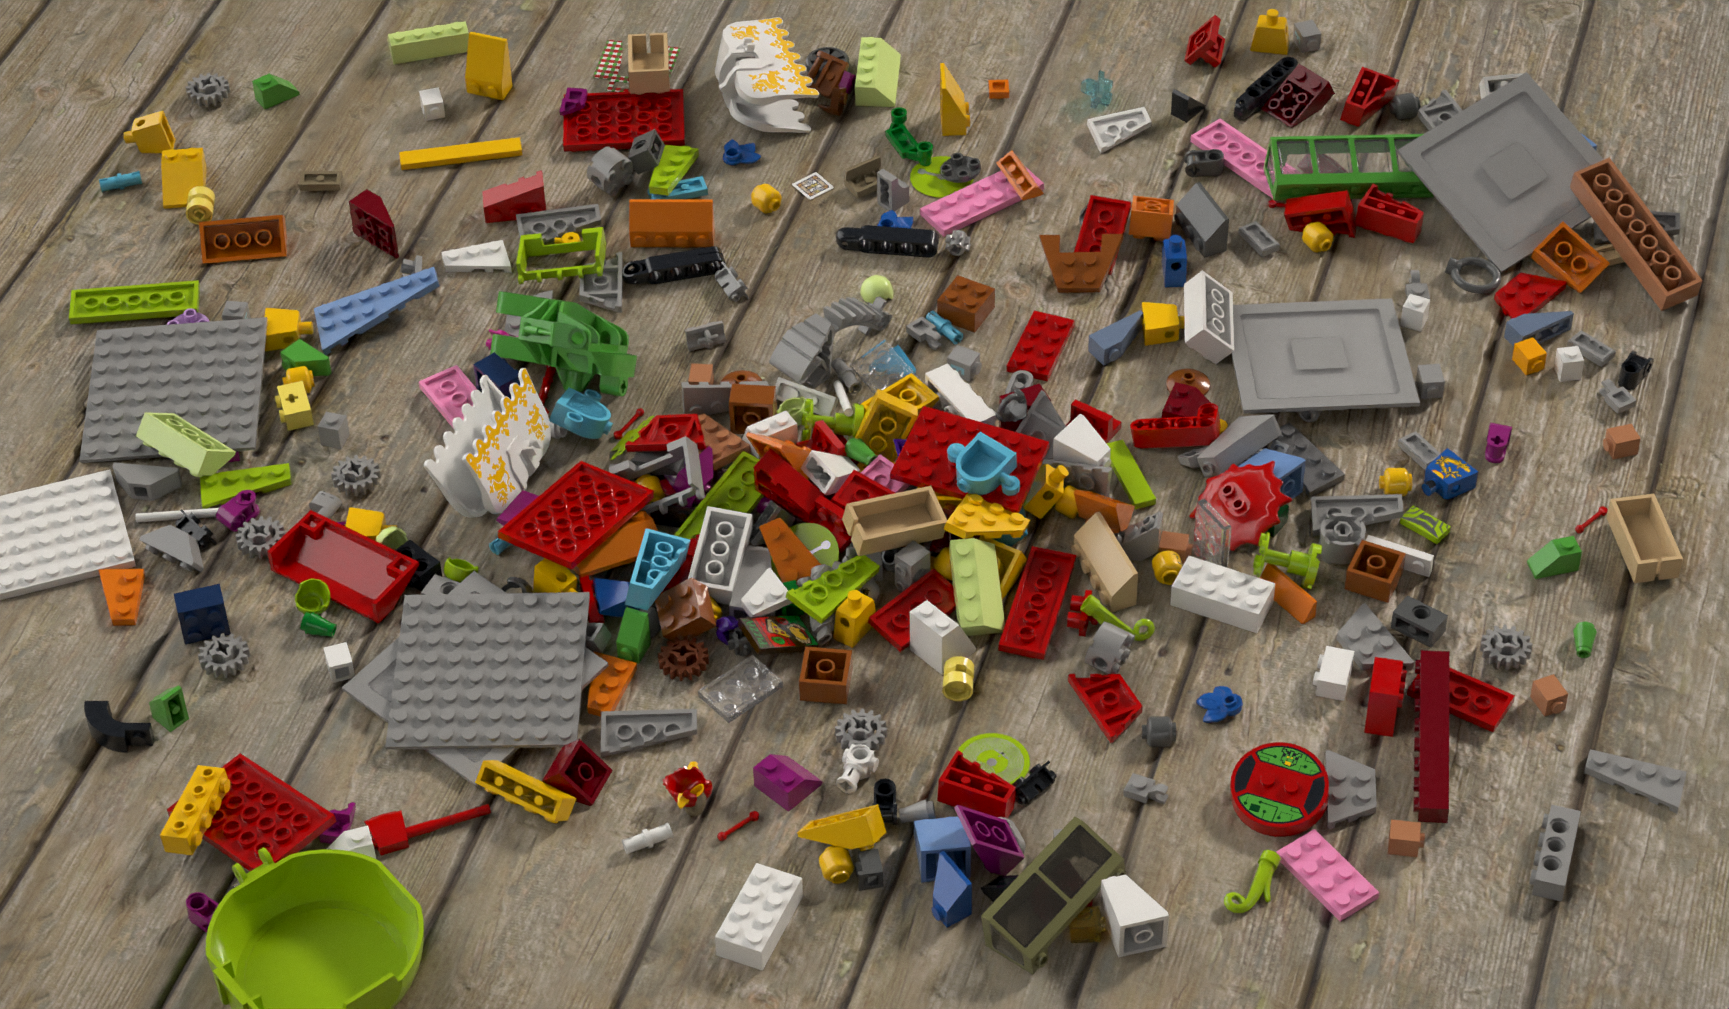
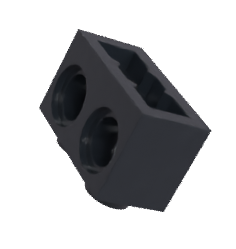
[395,540,442,592]

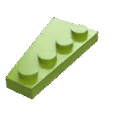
[649,145,699,196]
[200,463,291,509]
[786,555,880,624]

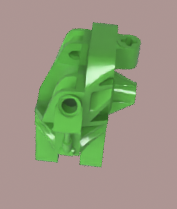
[490,291,637,397]

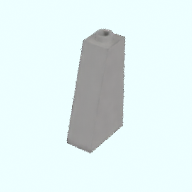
[1197,414,1282,477]
[729,545,776,621]

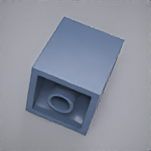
[1237,448,1306,499]
[914,817,971,883]

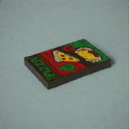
[737,615,819,655]

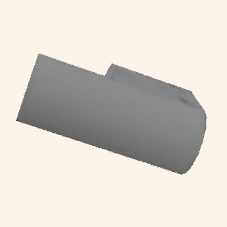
[309,491,342,519]

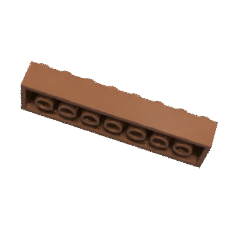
[1570,157,1702,311]

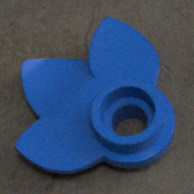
[723,139,761,166]
[877,210,914,228]
[1196,686,1243,723]

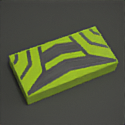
[1400,505,1451,544]

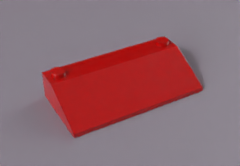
[267,510,419,623]

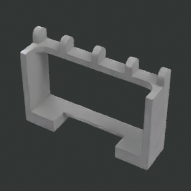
[609,436,705,514]

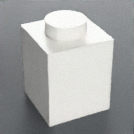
[419,87,445,121]
[1400,294,1430,332]
[1554,346,1584,382]
[324,642,355,683]

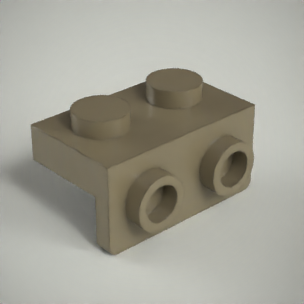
[844,156,883,199]

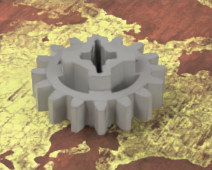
[186,73,230,107]
[331,455,381,496]
[235,516,285,559]
[1480,625,1533,670]
[198,633,250,678]
[835,708,887,751]

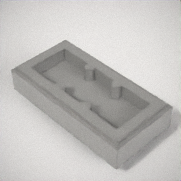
[1238,221,1280,257]
[1567,330,1616,367]
[1398,431,1440,471]

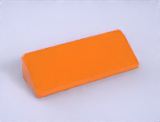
[996,150,1044,201]
[1260,563,1317,624]

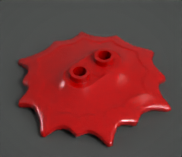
[1189,461,1292,553]

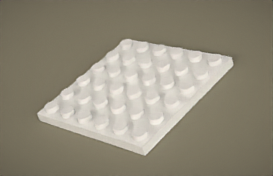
[0,470,136,600]

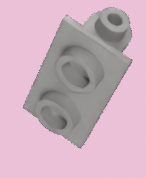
[715,262,749,302]

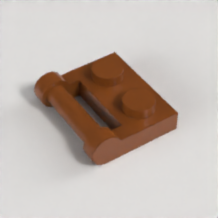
[806,50,849,100]

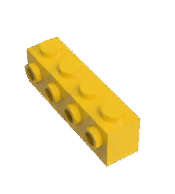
[475,760,576,824]
[160,765,230,855]

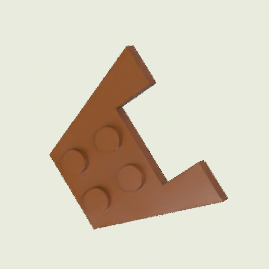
[1039,234,1123,293]

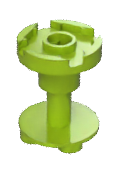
[801,399,864,441]
[1253,532,1322,590]

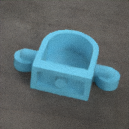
[549,387,613,439]
[947,432,1020,496]

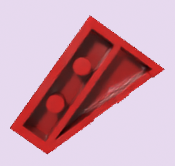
[1340,67,1400,127]
[482,170,546,223]
[1355,184,1424,244]
[1284,190,1357,238]
[753,448,825,523]
[1364,657,1407,737]
[937,750,1016,818]

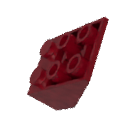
[1261,64,1335,129]
[349,189,399,259]

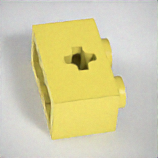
[275,381,314,431]

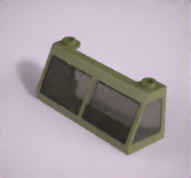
[981,816,1126,974]

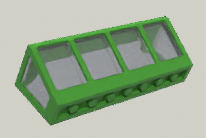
[1263,134,1434,201]

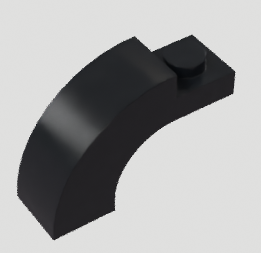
[84,701,155,753]

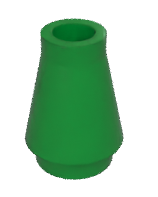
[300,612,337,638]

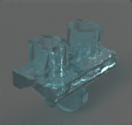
[1080,70,1113,109]

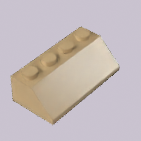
[1071,512,1138,613]

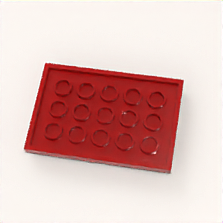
[563,89,685,152]
[890,406,1050,513]
[498,461,654,570]
[167,753,337,871]

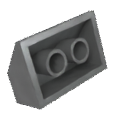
[1174,182,1229,258]

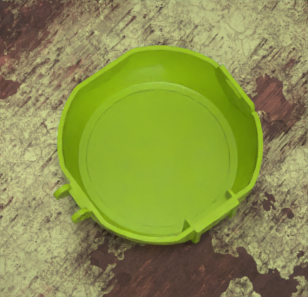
[205,847,424,1009]

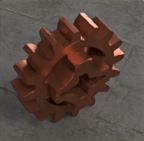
[658,636,709,681]

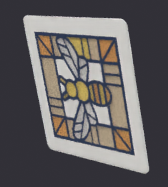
[792,172,834,200]

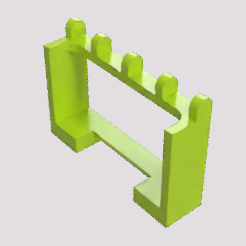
[516,227,607,285]

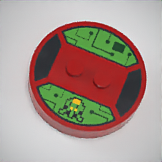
[1230,742,1329,837]

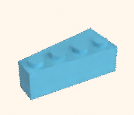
[625,528,690,610]

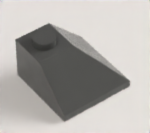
[750,500,797,546]

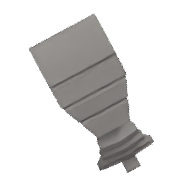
[769,297,893,388]

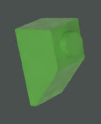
[252,73,300,109]
[280,339,332,376]
[1527,536,1582,579]
[616,607,651,664]
[149,685,189,732]

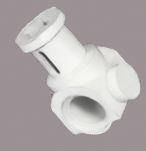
[836,744,879,794]

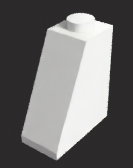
[800,450,860,495]

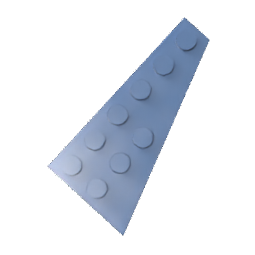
[314,267,440,355]

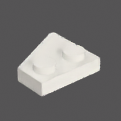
[741,568,792,617]

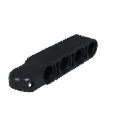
[1234,57,1298,120]
[836,225,940,258]
[622,246,726,284]

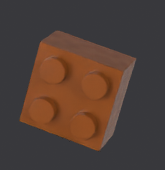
[937,275,995,333]
[729,384,777,434]
[1344,540,1406,603]
[655,577,716,642]
[799,647,853,704]

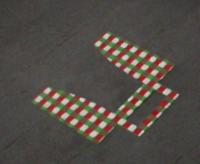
[593,40,681,92]

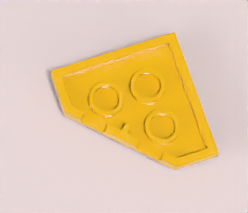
[943,493,1030,539]

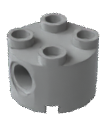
[587,147,634,196]
[1319,513,1366,564]
[1085,622,1135,674]

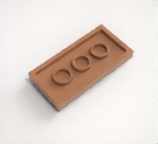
[698,413,751,471]

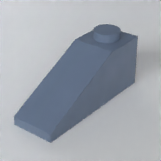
[1088,310,1143,365]
[1504,311,1574,346]

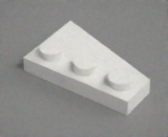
[1087,107,1151,154]
[441,240,512,273]

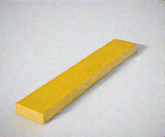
[399,137,523,170]

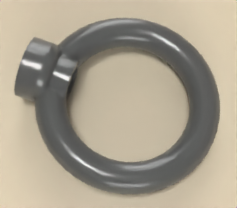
[1445,257,1501,294]

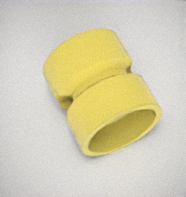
[186,186,215,225]
[942,656,974,701]

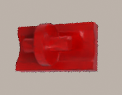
[1067,590,1099,637]

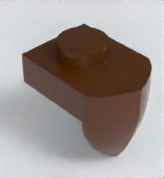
[818,87,848,116]

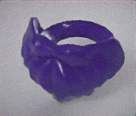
[715,616,739,645]

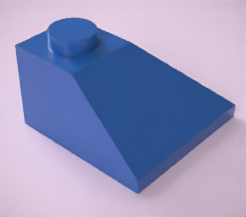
[593,578,639,618]
[931,851,972,928]

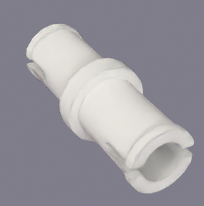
[622,823,673,855]

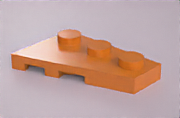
[759,517,821,583]
[98,569,145,626]
[587,651,637,717]

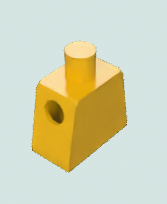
[1250,9,1290,55]
[124,111,176,153]
[1141,302,1185,346]
[264,308,313,351]
[1023,464,1069,519]
[345,507,398,541]
[533,558,577,593]
[833,590,876,648]

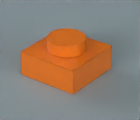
[988,79,1009,99]

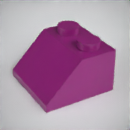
[672,446,713,508]
[753,754,822,812]

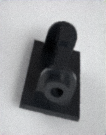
[650,502,695,528]
[175,509,217,550]
[1012,761,1056,805]

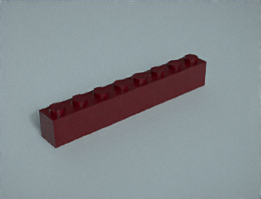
[1413,650,1450,823]

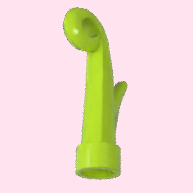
[1080,595,1155,641]
[1224,850,1281,913]

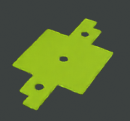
[610,416,654,460]

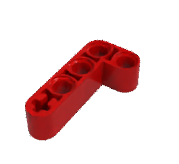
[1130,403,1221,448]

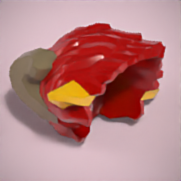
[662,761,713,816]

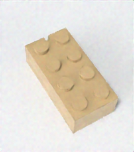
[628,33,670,95]
[842,486,947,556]
[1607,494,1683,583]

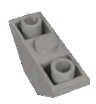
[113,462,182,501]
[1114,511,1163,561]
[139,525,204,573]

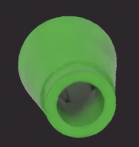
[845,437,878,465]
[1573,622,1597,658]

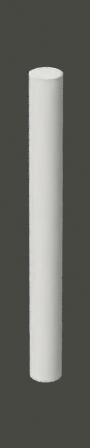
[833,380,853,417]
[135,508,219,522]

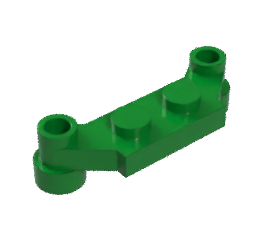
[885,107,933,166]

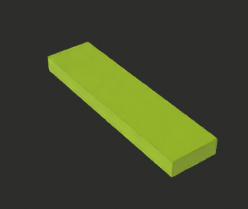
[1106,439,1156,510]

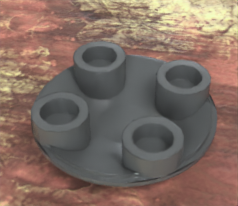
[940,153,981,183]

